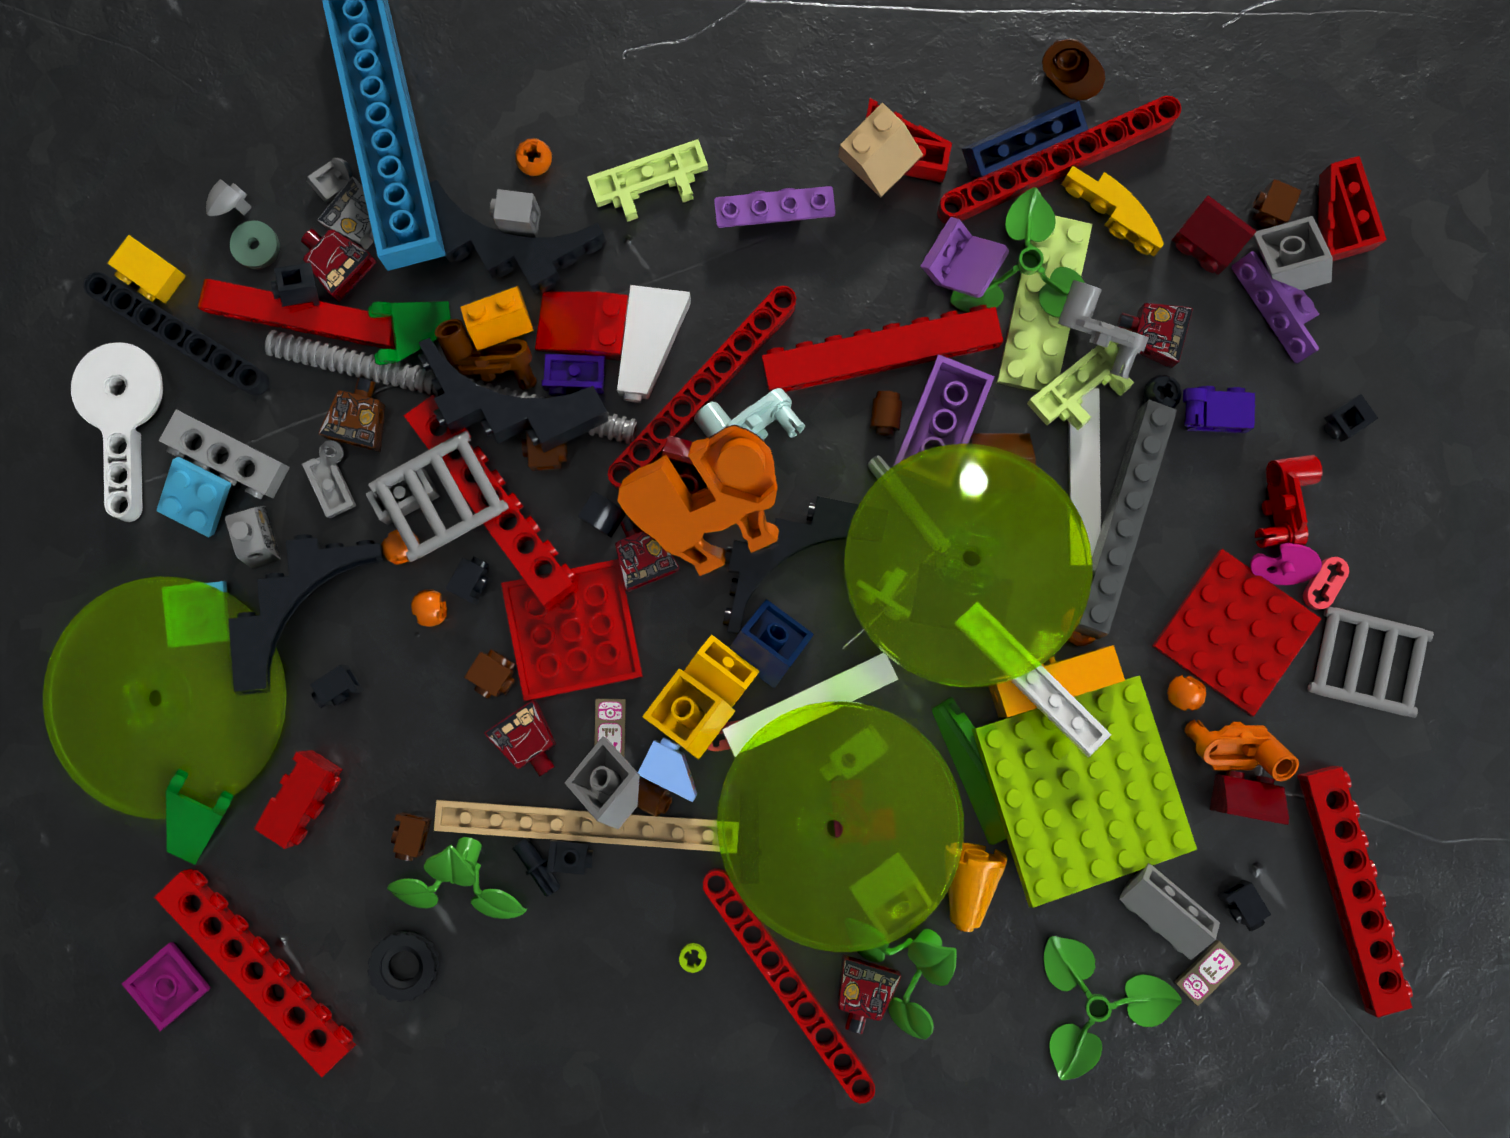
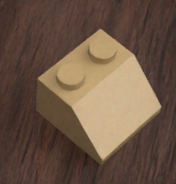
[838,103,923,198]

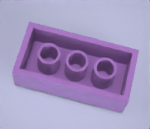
[891,354,995,492]

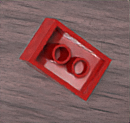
[535,291,629,361]

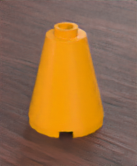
[946,843,1008,932]

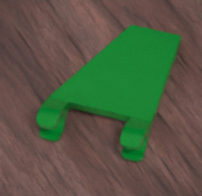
[368,301,451,365]
[166,769,233,865]

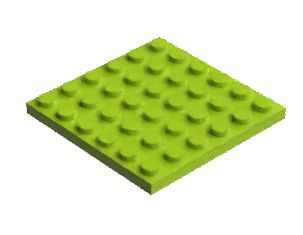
[972,675,1197,908]

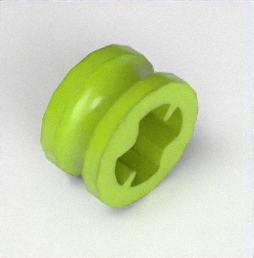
[679,943,707,973]

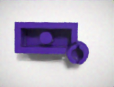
[1183,386,1255,433]

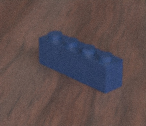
[961,101,1089,177]

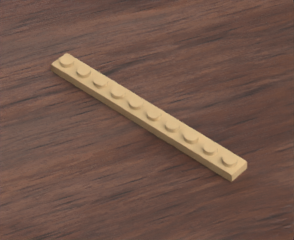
[434,800,740,853]

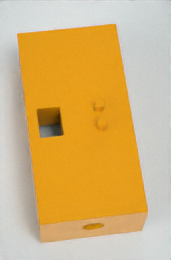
[987,645,1125,717]

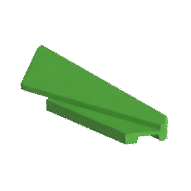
[932,697,1007,845]

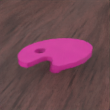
[1250,543,1322,585]

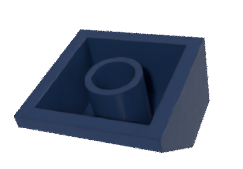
[729,599,814,688]

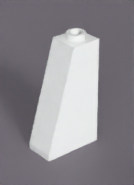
[617,285,691,403]

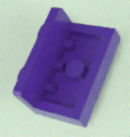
[541,354,606,396]

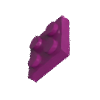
[122,942,211,1031]

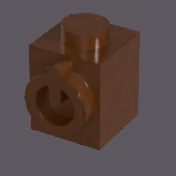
[522,432,567,471]
[464,649,516,699]

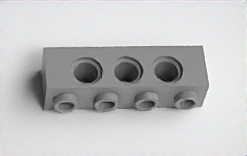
[159,409,290,499]

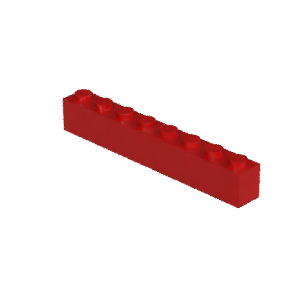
[762,305,1003,393]

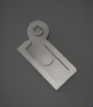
[302,440,356,519]

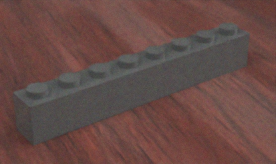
[1070,400,1177,640]

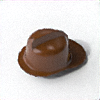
[1042,38,1105,101]

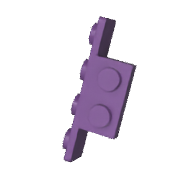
[714,186,835,228]
[1232,251,1319,364]

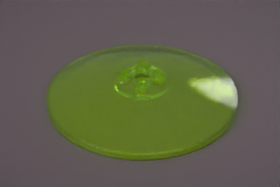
[844,444,1093,687]
[43,577,286,819]
[717,701,964,952]

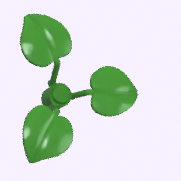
[950,187,1085,318]
[387,837,527,919]
[845,917,957,1040]
[1044,936,1182,1080]

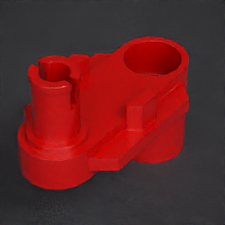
[1255,455,1323,548]

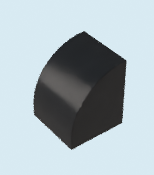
[578,491,626,538]

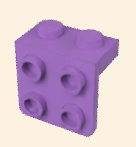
[921,217,1009,298]

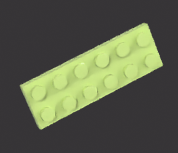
[996,216,1093,392]

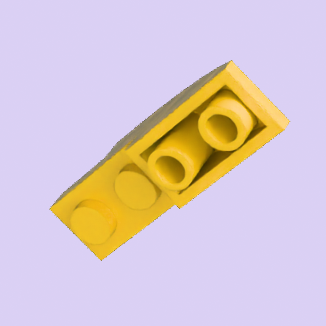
[1061,166,1164,257]

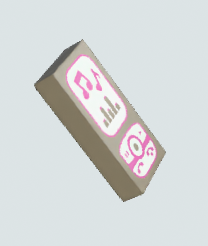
[594,699,626,758]
[1174,940,1241,1006]

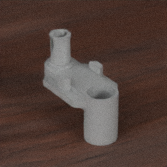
[1058,280,1149,379]

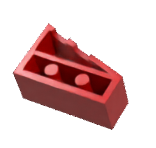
[866,98,952,183]
[1318,156,1387,261]
[254,750,343,849]

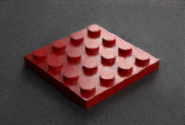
[1152,549,1321,717]
[501,559,643,701]

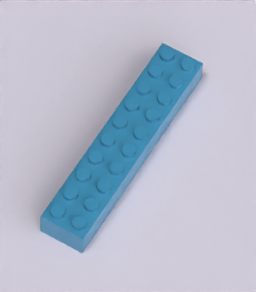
[322,0,446,271]

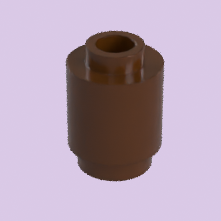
[870,391,902,436]
[637,777,672,817]

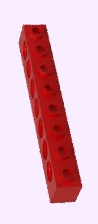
[404,395,577,610]
[1297,766,1413,1018]
[154,869,356,1077]

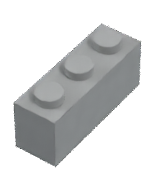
[1119,863,1220,960]

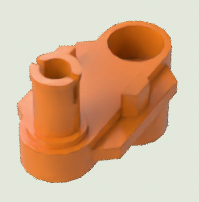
[1185,720,1299,781]

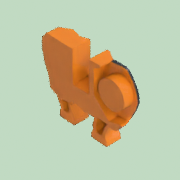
[617,425,779,576]

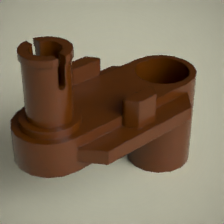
[434,319,537,390]

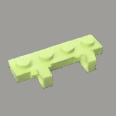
[587,139,708,222]
[1027,341,1134,430]

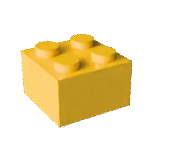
[642,668,735,760]

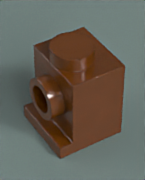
[391,812,432,861]

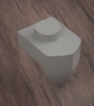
[307,158,352,204]
[206,179,251,216]

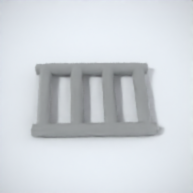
[368,431,509,562]
[1307,606,1434,718]

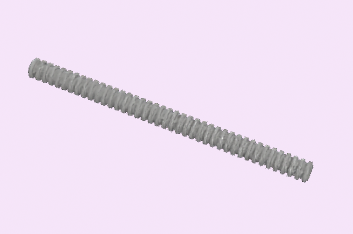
[265,330,637,445]

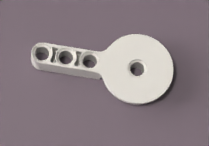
[71,342,163,522]

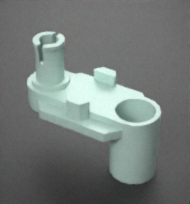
[694,388,805,440]

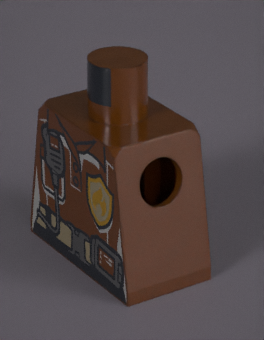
[318,378,385,452]

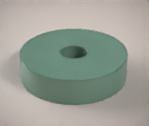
[230,220,280,270]

